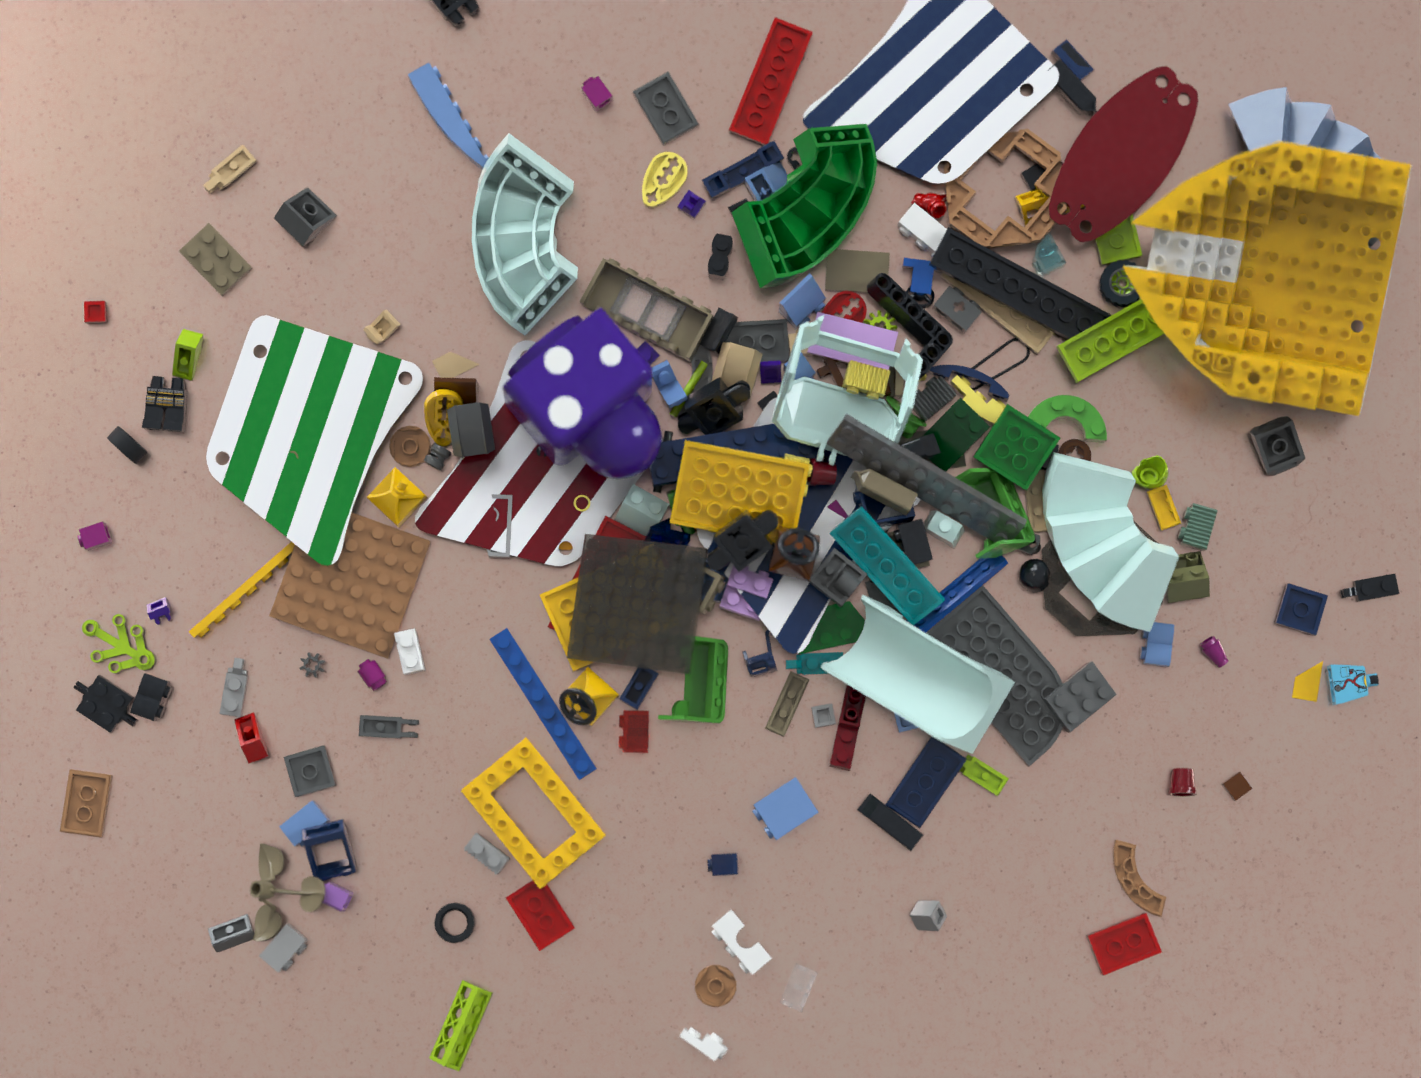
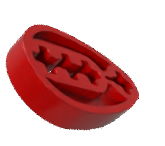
[821,291,867,323]

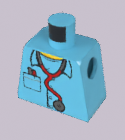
[1327,664,1379,705]

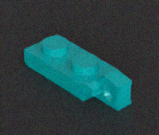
[786,652,843,675]

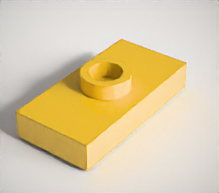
[1146,484,1181,531]

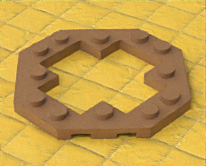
[944,129,1067,249]

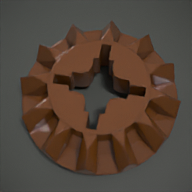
[1058,439,1091,461]

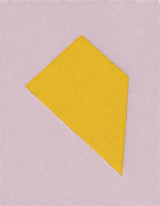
[1292,661,1323,702]

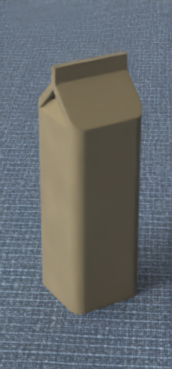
[850,469,918,516]

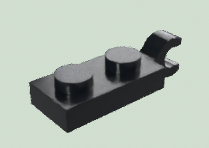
[1340,574,1399,602]

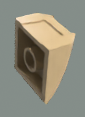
[712,342,763,394]

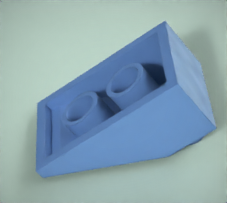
[778,273,826,330]

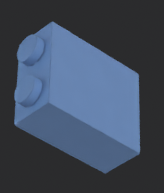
[752,777,819,840]

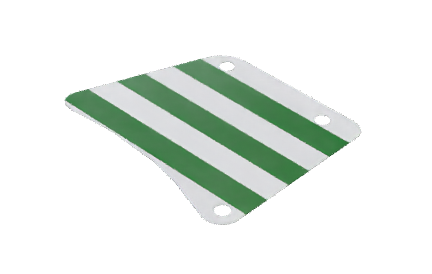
[206,315,423,566]

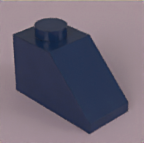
[708,853,738,876]

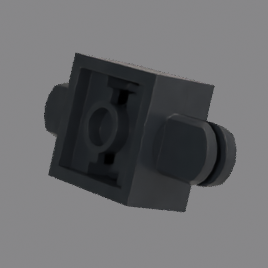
[678,377,751,435]
[707,509,779,572]

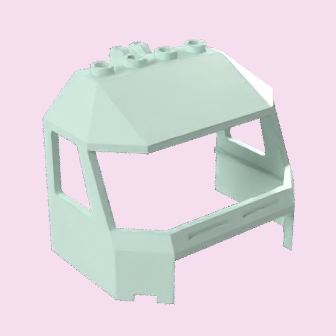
[772,315,923,465]

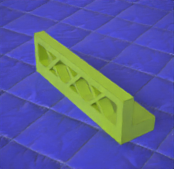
[429,980,492,1071]

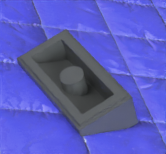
[208,914,254,953]

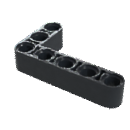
[867,273,953,379]

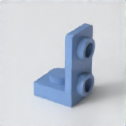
[652,360,688,408]

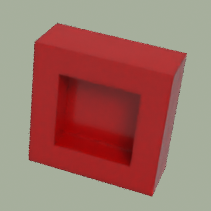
[84,301,106,323]

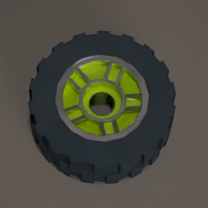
[1099,260,1140,307]

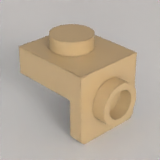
[363,309,401,344]

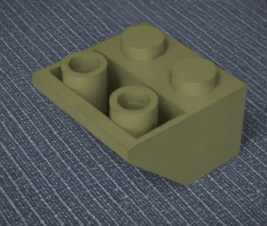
[1165,551,1210,603]

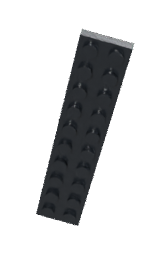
[929,227,1112,340]

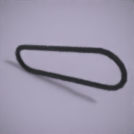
[971,338,1030,391]

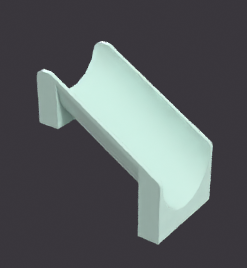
[821,595,1015,754]

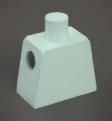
[924,510,965,548]

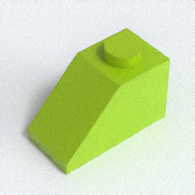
[172,329,203,381]

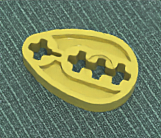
[642,152,688,208]

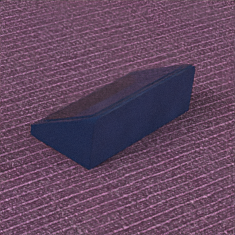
[1051,39,1094,81]

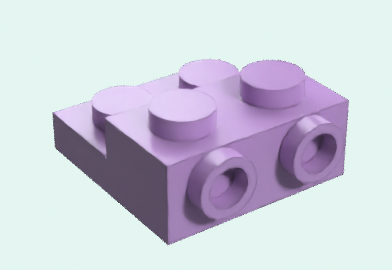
[719,565,773,621]

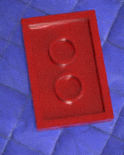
[506,880,575,951]
[1087,913,1162,976]

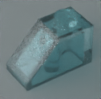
[1032,232,1066,278]

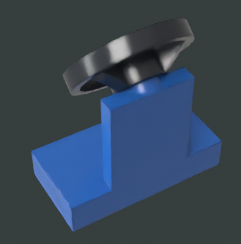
[903,258,941,308]

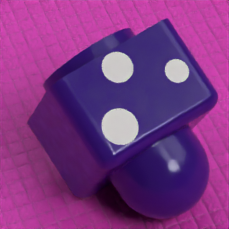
[503,307,662,479]

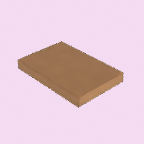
[60,769,112,838]

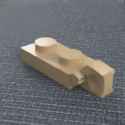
[203,145,257,194]

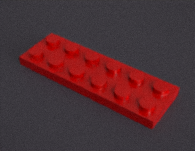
[729,17,813,145]

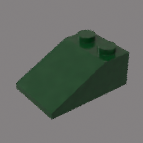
[923,397,990,472]

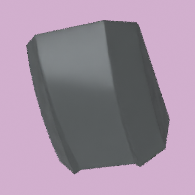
[447,402,495,458]
[1250,416,1305,475]

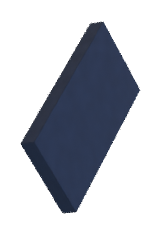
[885,736,967,828]

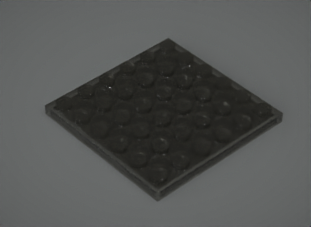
[567,534,708,675]

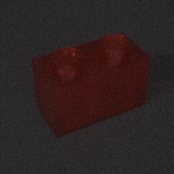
[619,710,649,753]

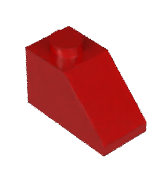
[234,712,268,763]

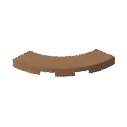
[1113,840,1166,917]

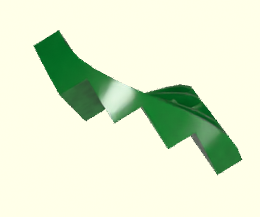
[731,124,877,288]

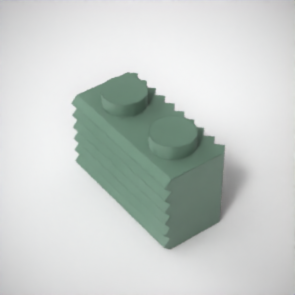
[1178,503,1218,551]

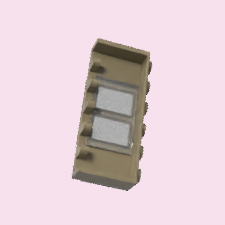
[580,258,713,362]

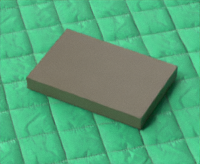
[825,249,890,294]

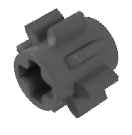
[299,652,326,678]

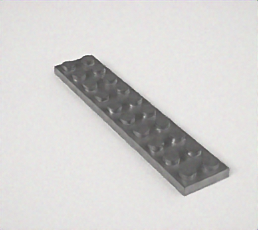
[826,414,1027,543]

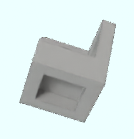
[910,900,947,931]

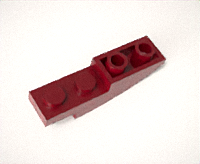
[829,684,866,771]

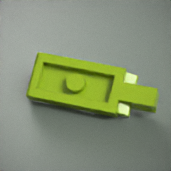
[960,754,1009,796]

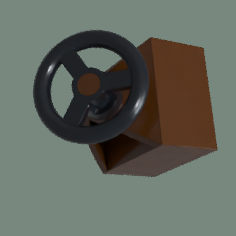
[769,526,820,581]

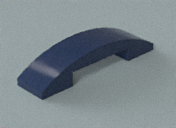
[702,140,784,198]
[929,365,1009,401]

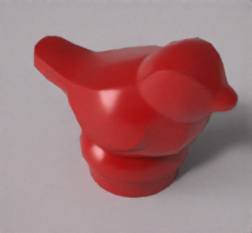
[911,193,947,218]

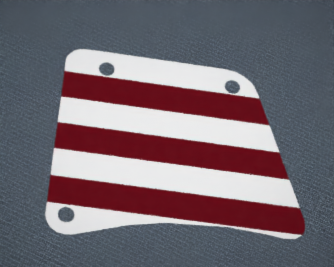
[415,340,663,566]

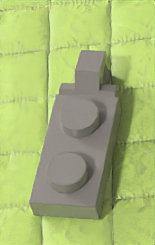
[219,658,248,717]

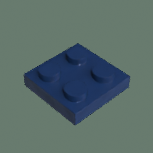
[1275,583,1328,636]

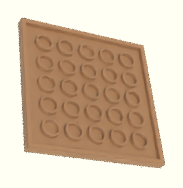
[269,512,430,659]

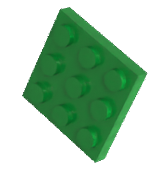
[973,404,1060,491]

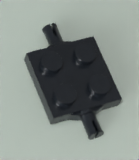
[73,675,138,733]

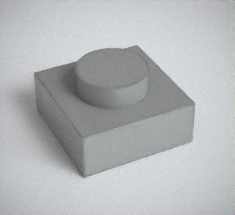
[811,703,836,728]

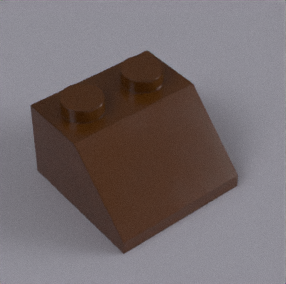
[434,377,479,412]

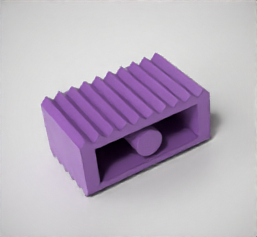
[322,882,353,912]

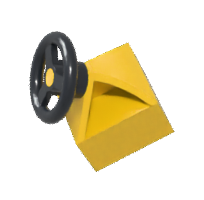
[559,667,620,727]

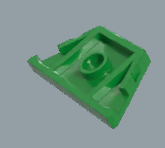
[798,601,865,655]

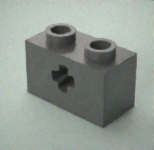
[933,286,982,334]

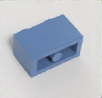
[279,800,330,847]

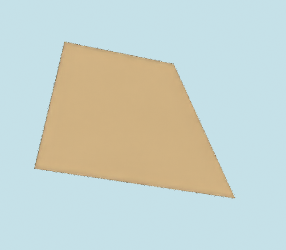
[432,352,480,378]

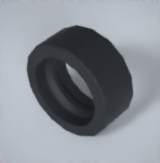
[107,426,147,464]
[434,903,475,943]

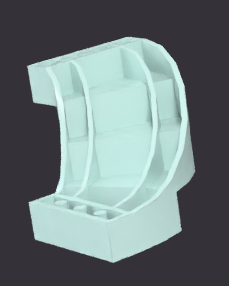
[472,133,578,335]
[1042,452,1179,632]

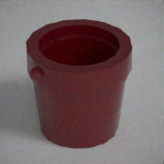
[807,459,837,486]
[1169,768,1197,797]

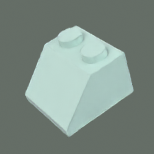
[614,484,670,539]

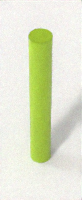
[669,360,708,418]

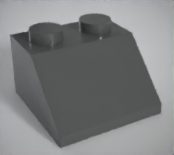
[274,187,337,246]

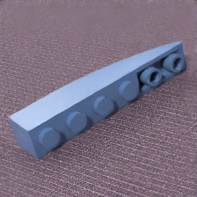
[408,63,489,170]

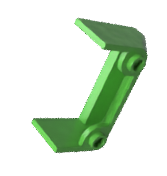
[955,468,1035,559]
[658,635,728,723]

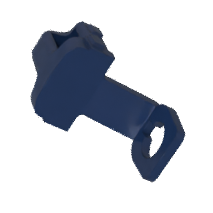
[742,629,778,677]

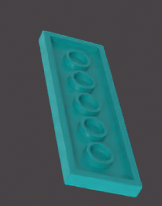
[829,506,945,626]

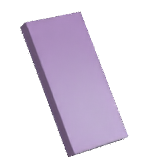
[807,312,898,370]

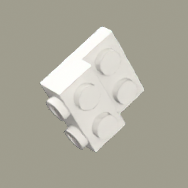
[680,1027,728,1061]

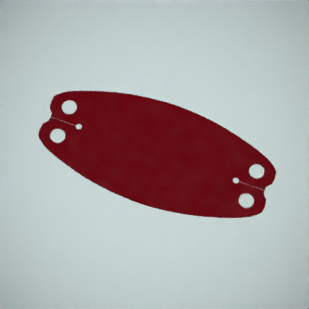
[1049,66,1198,242]

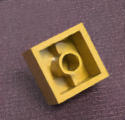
[367,467,428,528]

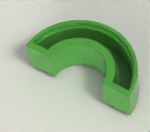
[1028,395,1107,443]

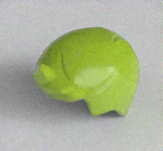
[1132,455,1169,489]

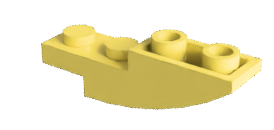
[950,375,1005,426]

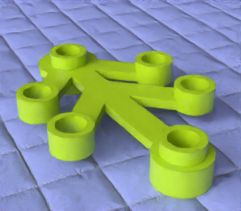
[82,614,155,674]

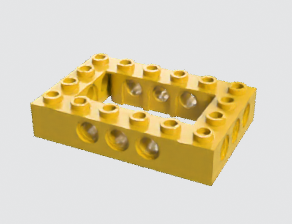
[460,737,606,889]

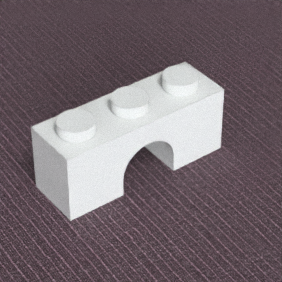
[711,910,772,975]

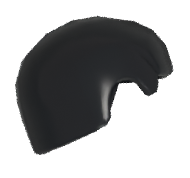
[1019,559,1051,593]

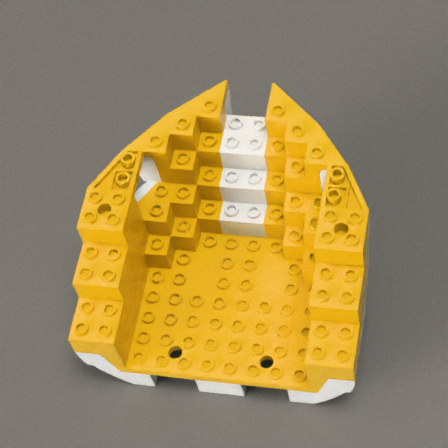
[1123,141,1412,416]

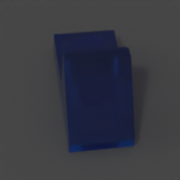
[644,518,690,554]

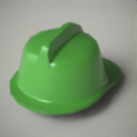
[886,396,927,438]

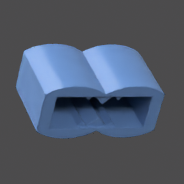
[1140,622,1174,667]

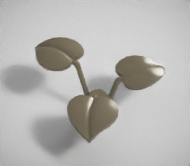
[250,843,326,941]

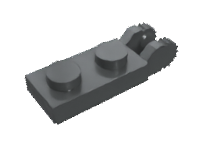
[359,715,419,739]

